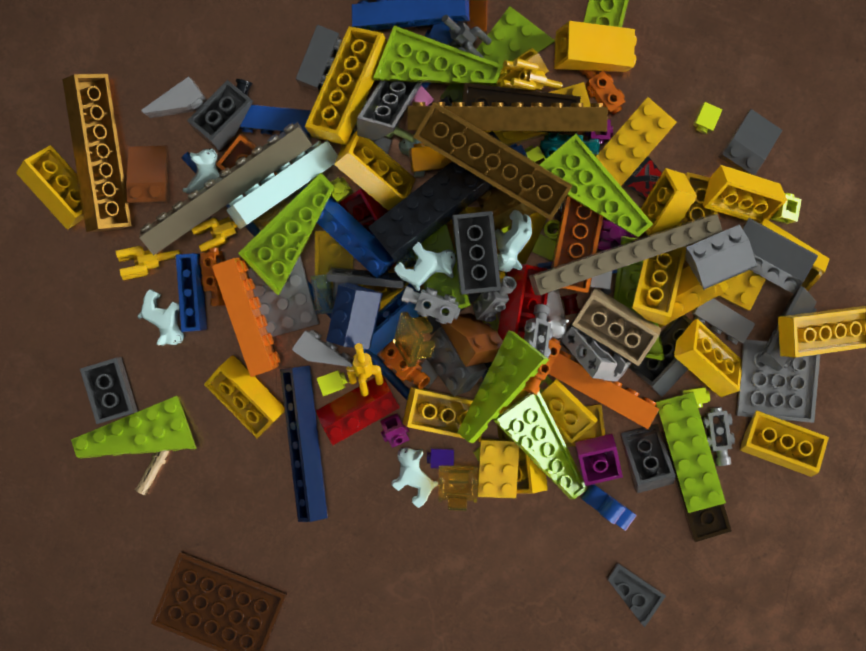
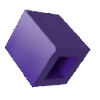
[427,448,454,469]

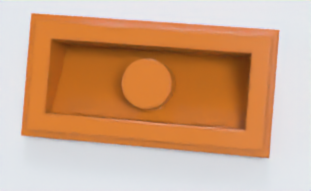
[467,0,487,33]

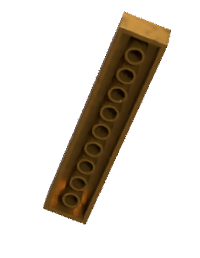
[408,102,608,132]

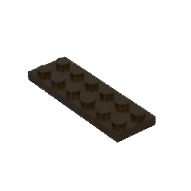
[462,83,581,136]
[661,431,732,542]

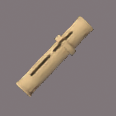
[135,450,170,496]

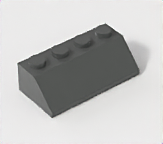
[357,81,423,141]
[452,211,501,295]
[742,218,818,294]
[758,286,817,372]
[629,315,693,397]

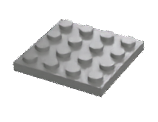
[247,256,320,337]
[736,340,820,423]

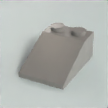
[141,76,207,118]

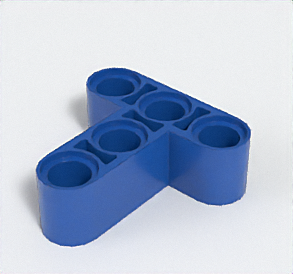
[581,484,637,531]

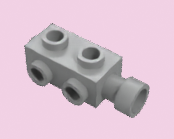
[472,276,517,322]
[401,286,461,324]
[524,304,553,358]
[703,407,735,466]

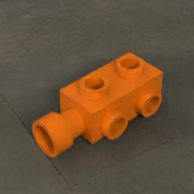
[580,70,626,115]
[199,247,225,306]
[523,338,561,395]
[380,341,430,389]

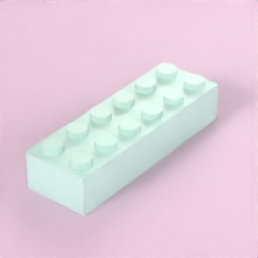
[226,140,338,229]

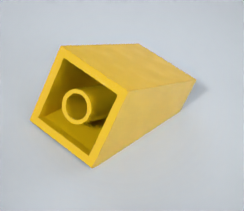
[554,21,637,72]

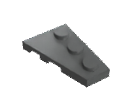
[607,563,666,628]

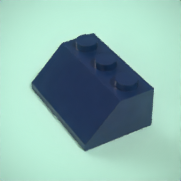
[326,282,383,349]

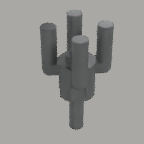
[442,15,492,58]

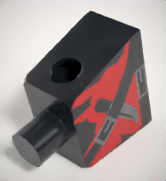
[622,156,662,200]

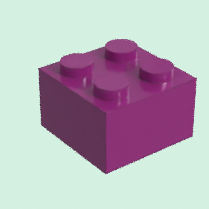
[575,433,623,486]

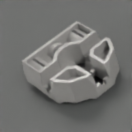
[561,327,632,382]

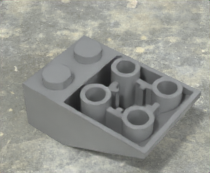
[292,330,353,367]

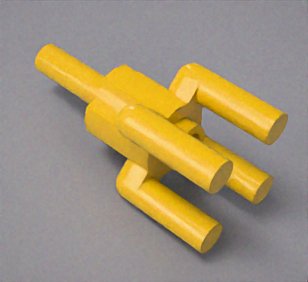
[500,58,563,91]
[191,216,255,252]
[116,246,180,280]
[346,343,384,396]

